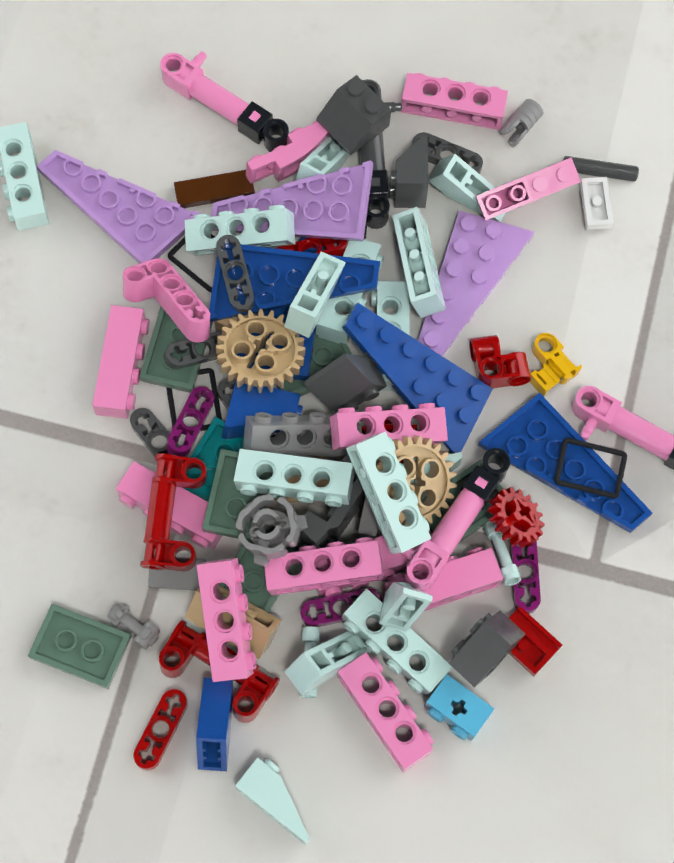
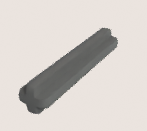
[563,156,639,181]

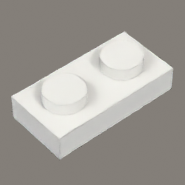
[580,177,614,230]

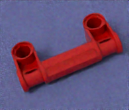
[140,453,207,572]
[159,620,280,723]

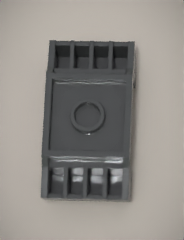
[300,454,366,549]

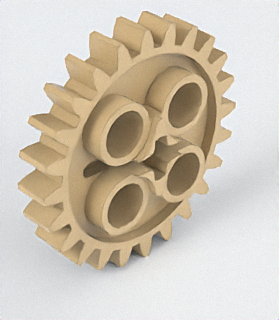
[216,309,305,393]
[376,435,457,525]

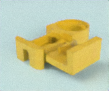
[530,333,582,397]

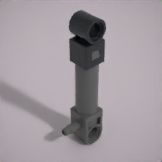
[359,79,402,229]

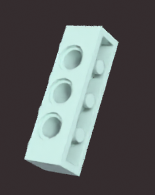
[0,122,49,231]
[185,205,295,256]
[392,207,446,318]
[316,240,384,344]
[371,281,410,391]
[346,432,431,554]
[234,449,355,507]
[341,588,452,696]

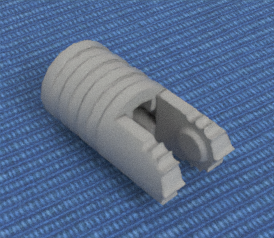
[500,99,544,147]

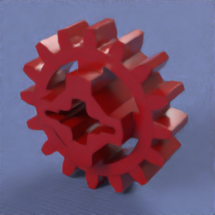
[488,487,545,548]

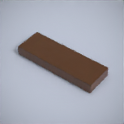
[174,170,255,208]

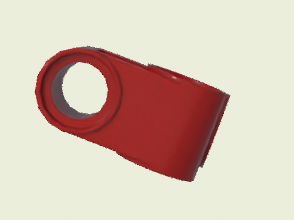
[469,335,531,389]

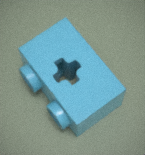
[425,674,494,741]

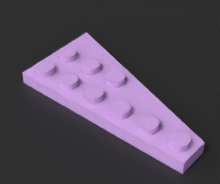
[36,150,201,264]
[211,160,374,241]
[418,211,534,356]

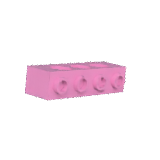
[401,73,508,130]
[330,403,448,450]
[265,537,385,596]
[197,558,256,682]
[337,652,434,772]

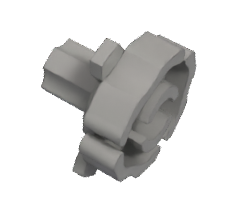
[235,494,308,567]

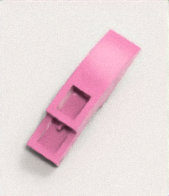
[246,121,330,184]
[476,157,581,221]

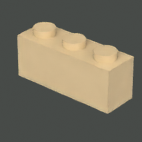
[185,586,282,659]

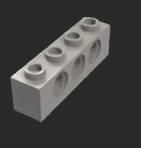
[243,412,360,457]

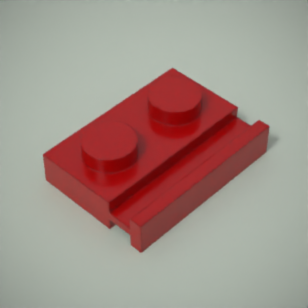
[509,606,562,677]

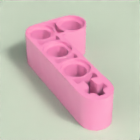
[123,258,210,343]

